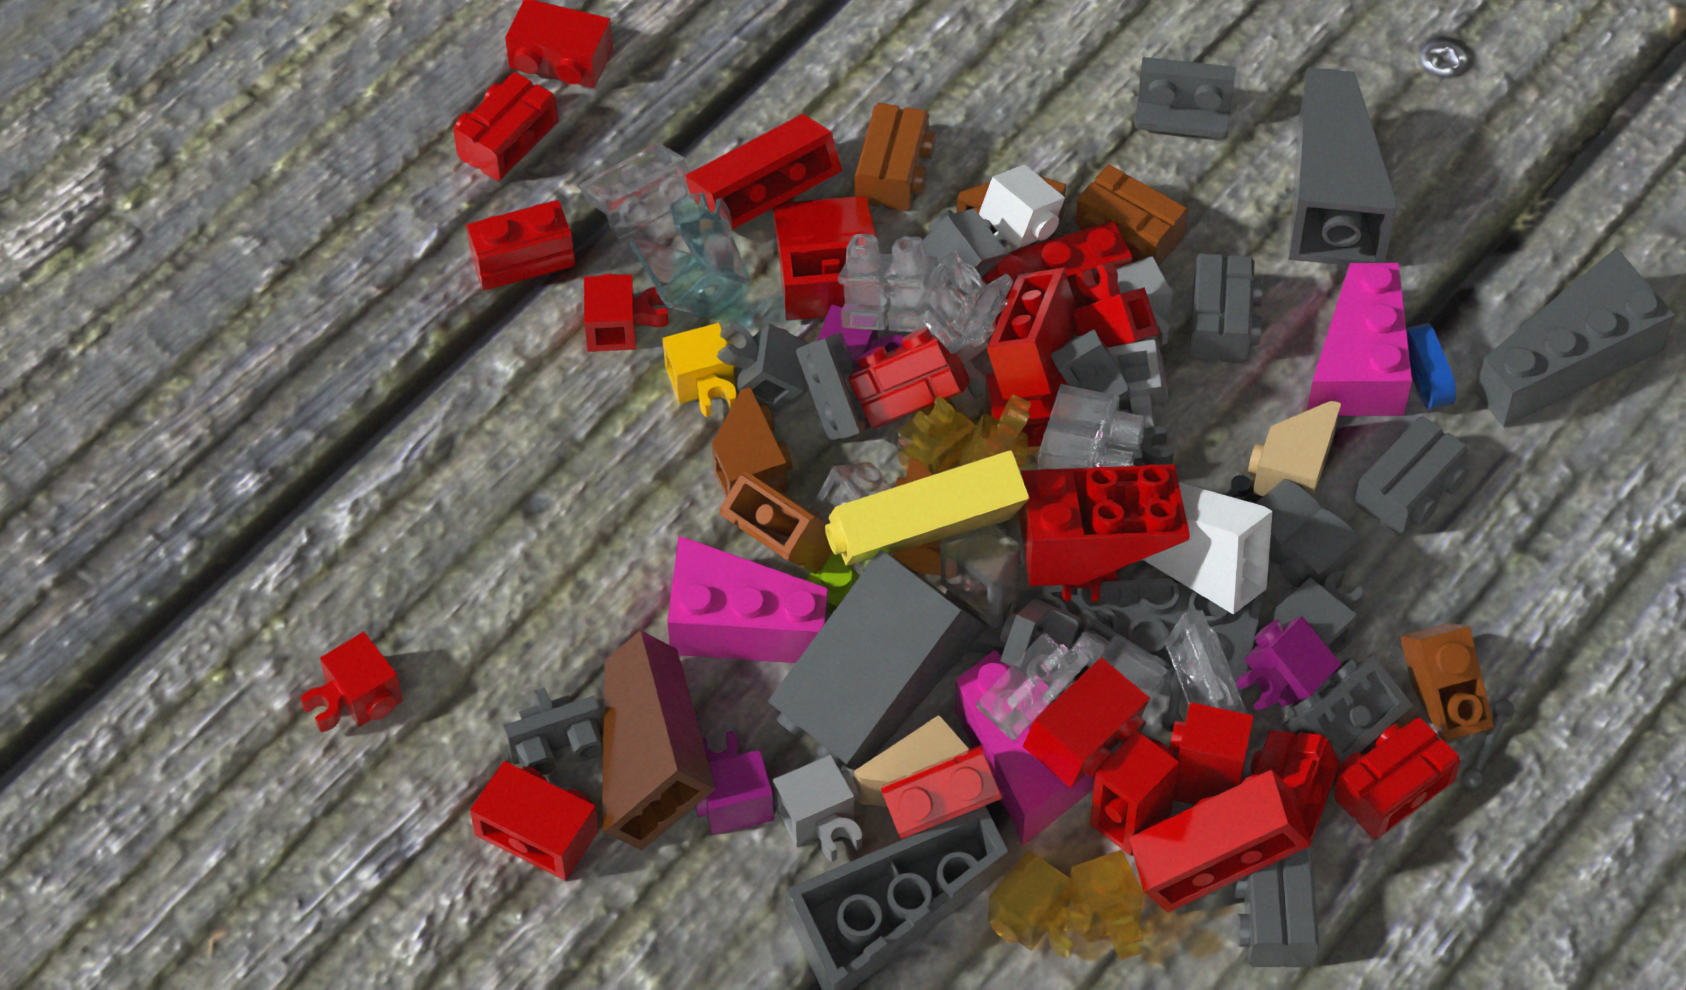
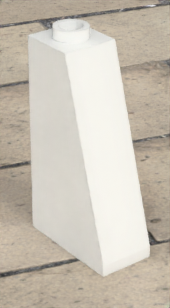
[1142,482,1272,614]

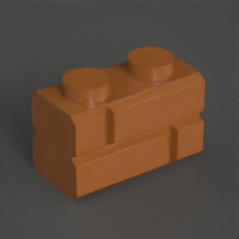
[854,102,936,211]
[1076,164,1189,266]
[719,471,832,574]

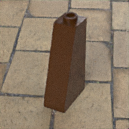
[602,630,715,850]

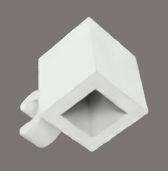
[979,164,1065,251]

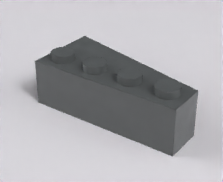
[785,806,1008,990]

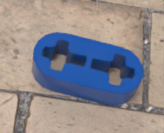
[1406,323,1456,409]

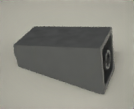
[1288,68,1397,266]
[767,549,987,770]

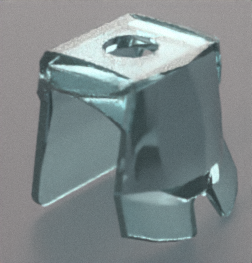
[630,193,751,318]

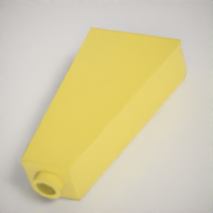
[825,450,1029,566]

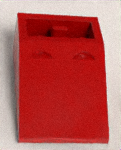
[773,196,882,321]
[1018,464,1190,586]

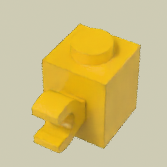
[663,323,739,417]

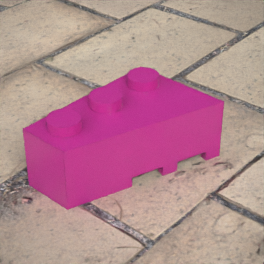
[1307,263,1412,416]
[667,535,828,663]
[955,650,1095,846]

